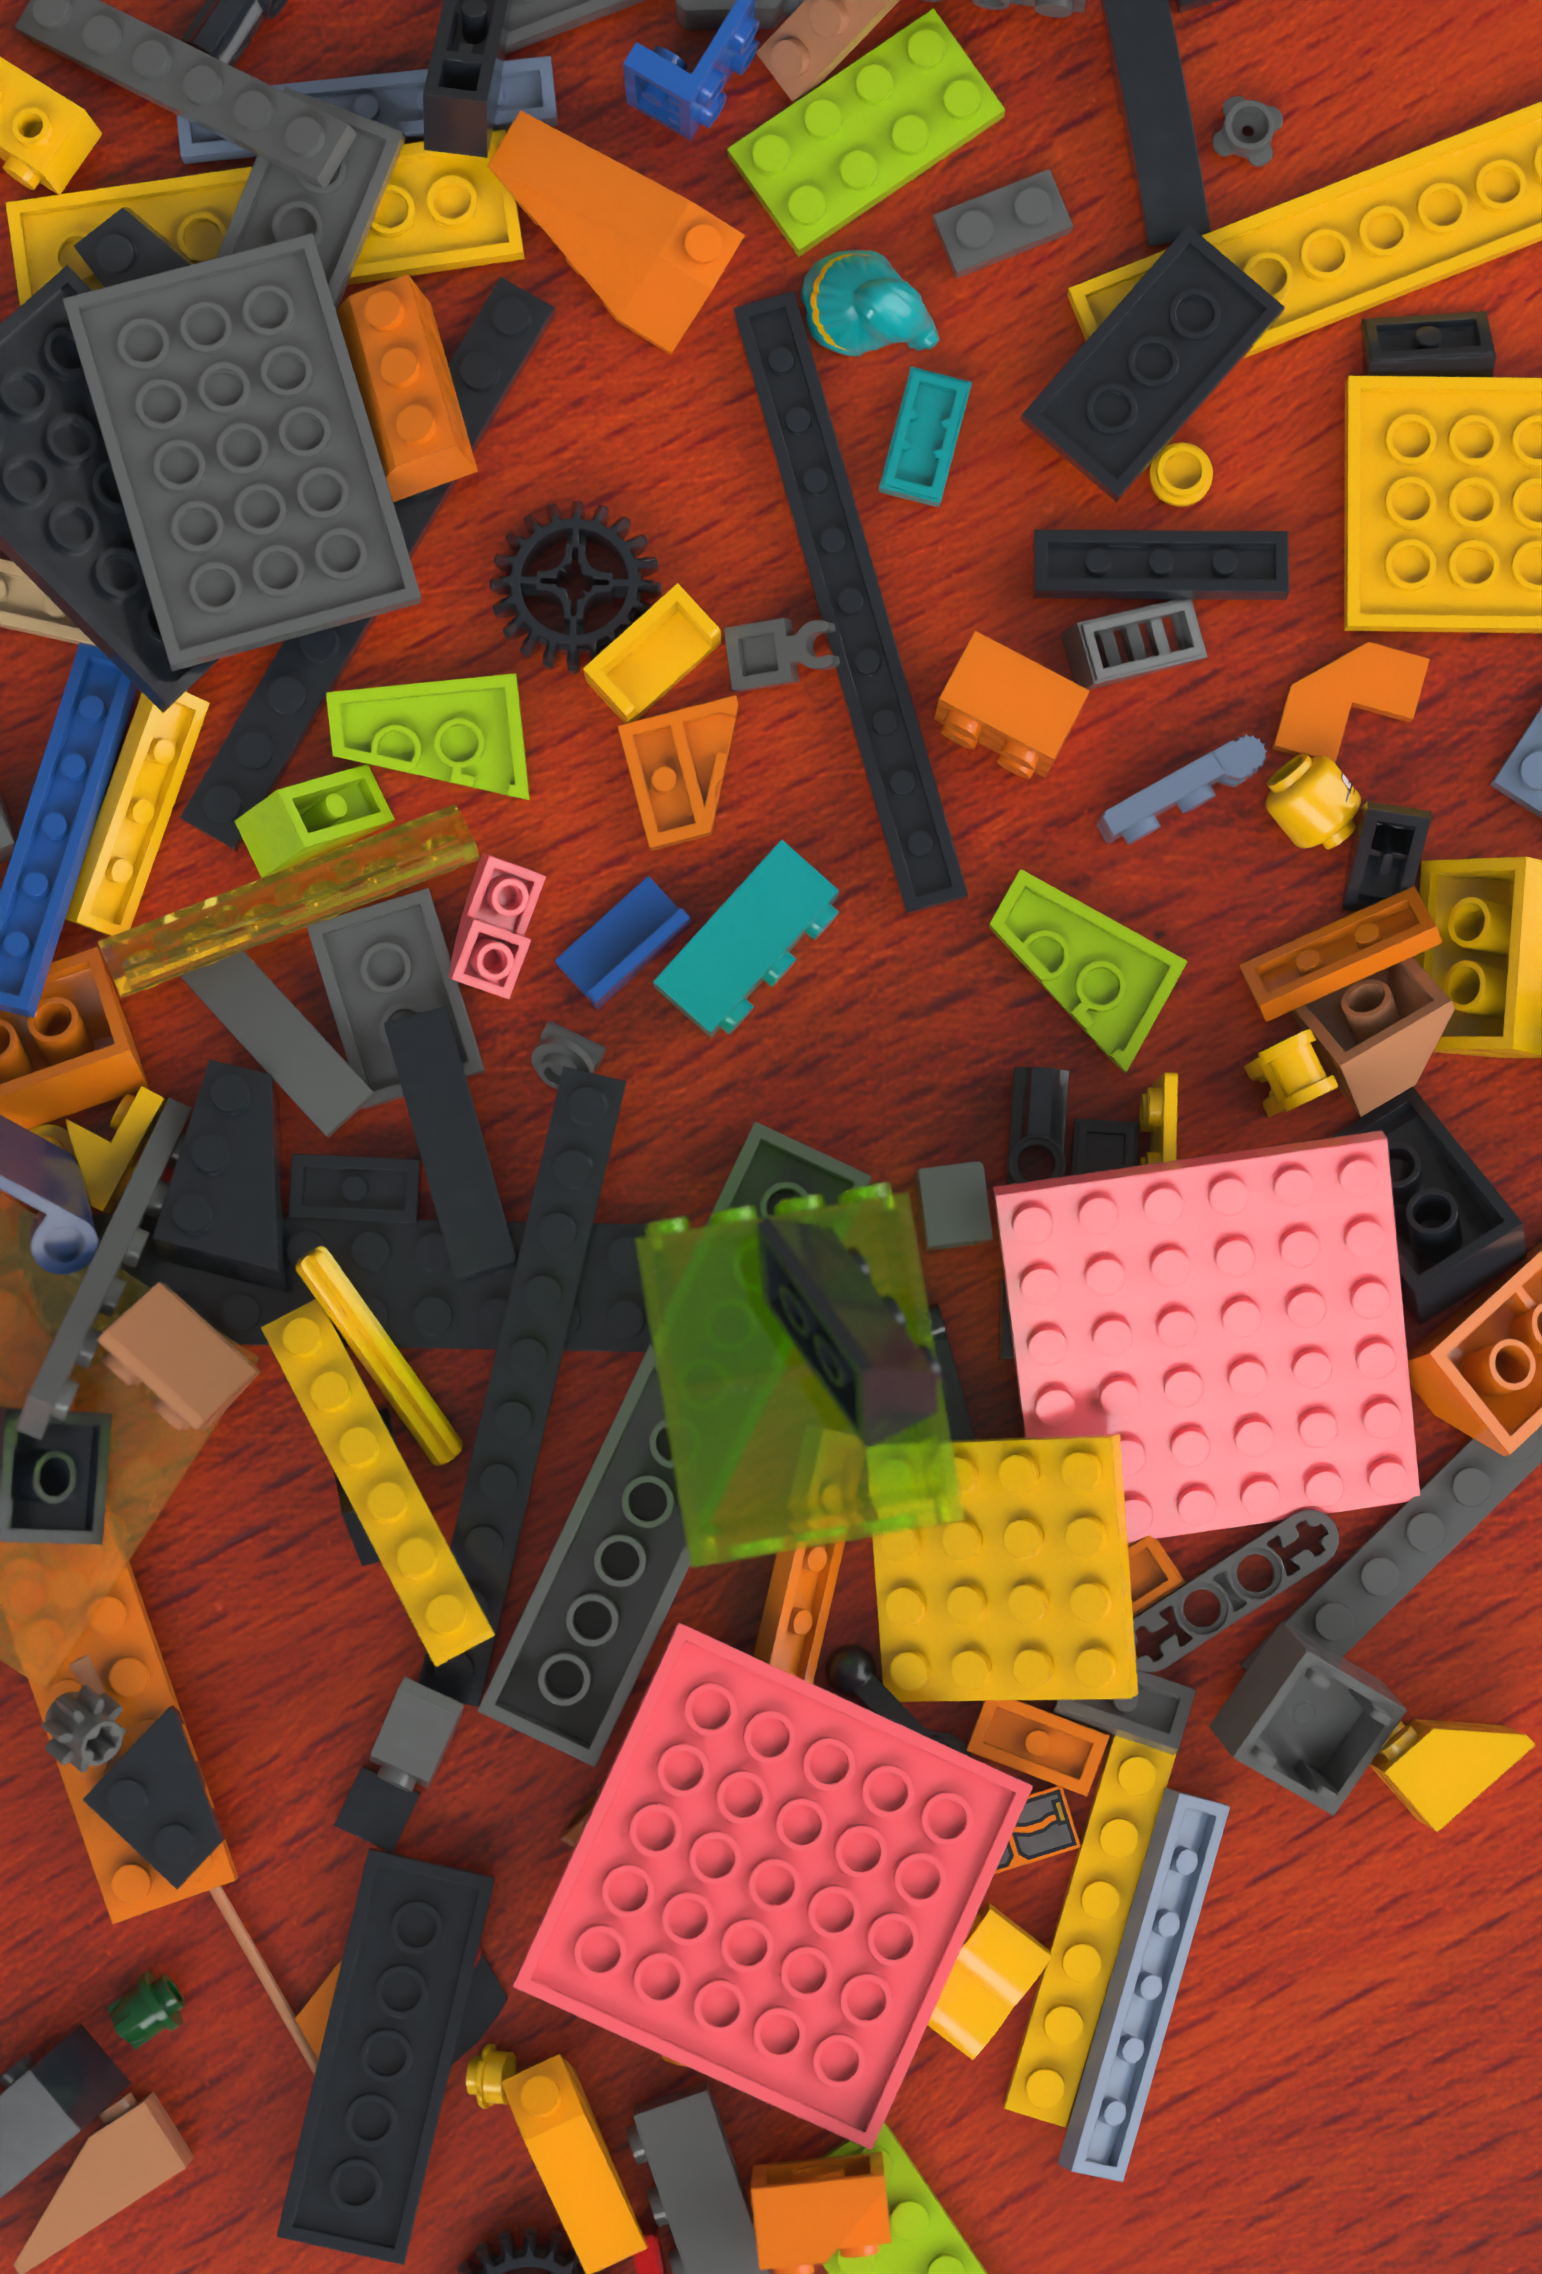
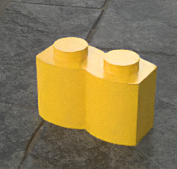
[928,1902,1052,2060]

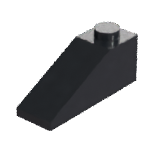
[423,0,512,158]

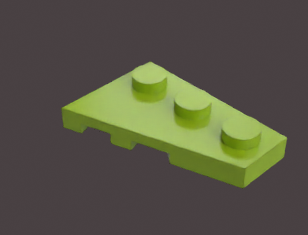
[326,673,530,800]
[988,869,1188,1074]

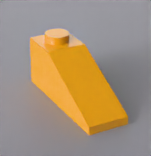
[500,2054,648,2274]

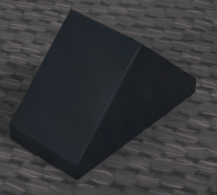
[1342,801,1431,912]

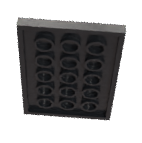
[0,265,221,713]

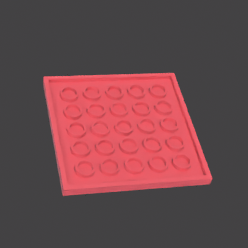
[993,1131,1420,1543]
[512,1622,1033,2150]

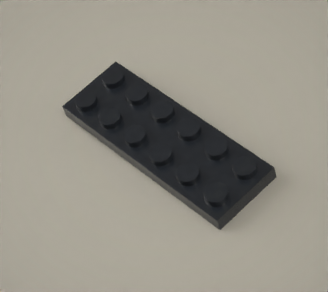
[276,1847,495,2265]

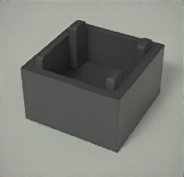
[1209,1621,1407,1816]

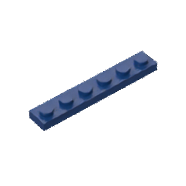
[0,643,138,1018]

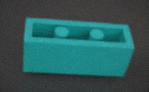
[653,840,839,1038]

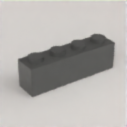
[626,2080,773,2274]

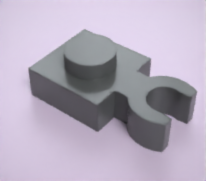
[724,618,840,692]

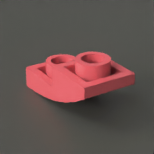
[448,852,546,999]

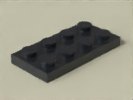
[1021,225,1285,503]

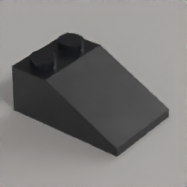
[1330,1087,1527,1325]

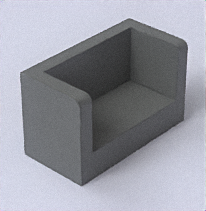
[914,1161,993,1251]

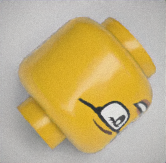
[1266,753,1361,849]

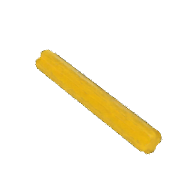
[296,1246,463,1466]

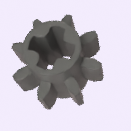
[41,1685,126,1773]

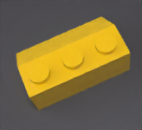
[1414,857,1542,1058]

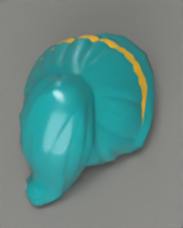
[799,250,939,357]

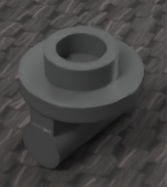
[531,1020,607,1089]

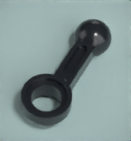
[825,1645,972,1758]

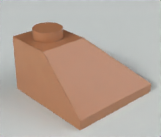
[1290,957,1455,1117]

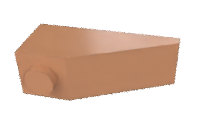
[13,2091,195,2274]

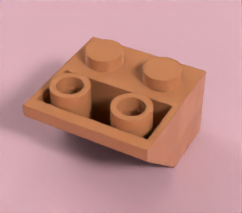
[97,1282,261,1431]

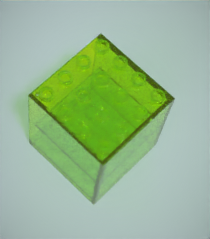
[633,1182,964,1567]

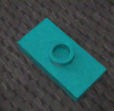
[879,367,972,508]

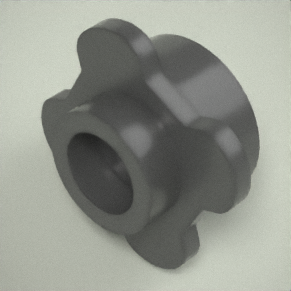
[1212,96,1283,167]

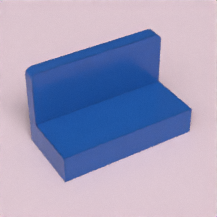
[554,876,692,1010]

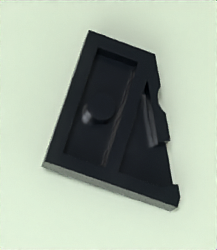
[82,1705,225,1889]

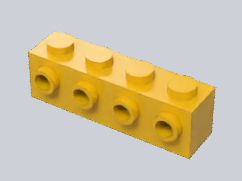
[0,57,102,195]

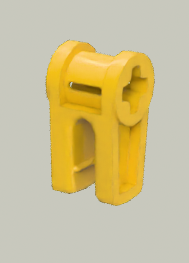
[1244,1028,1339,1117]

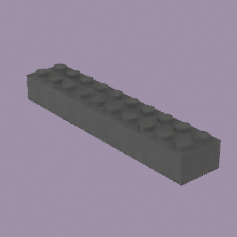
[477,1122,872,1767]

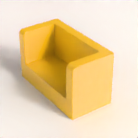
[583,583,722,724]

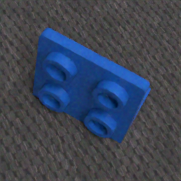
[623,0,760,141]

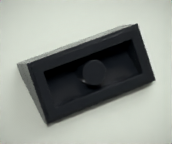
[1361,311,1496,377]

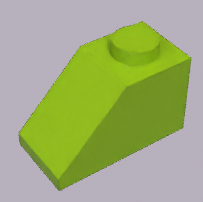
[234,764,395,878]

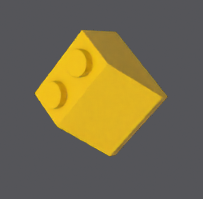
[1369,1719,1535,1832]

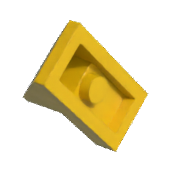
[66,1086,167,1214]

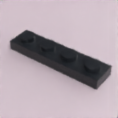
[1033,530,1289,600]

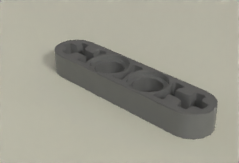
[1133,1510,1339,1672]

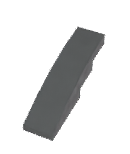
[161,912,376,1138]

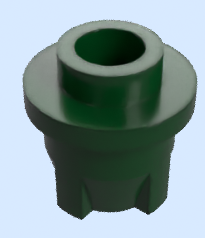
[106,1971,186,2050]

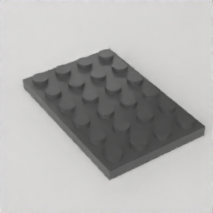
[63,233,421,671]

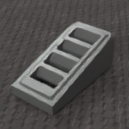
[1062,599,1207,690]

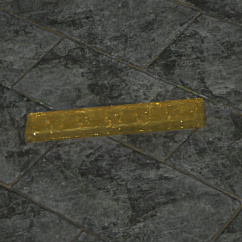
[98,804,480,998]

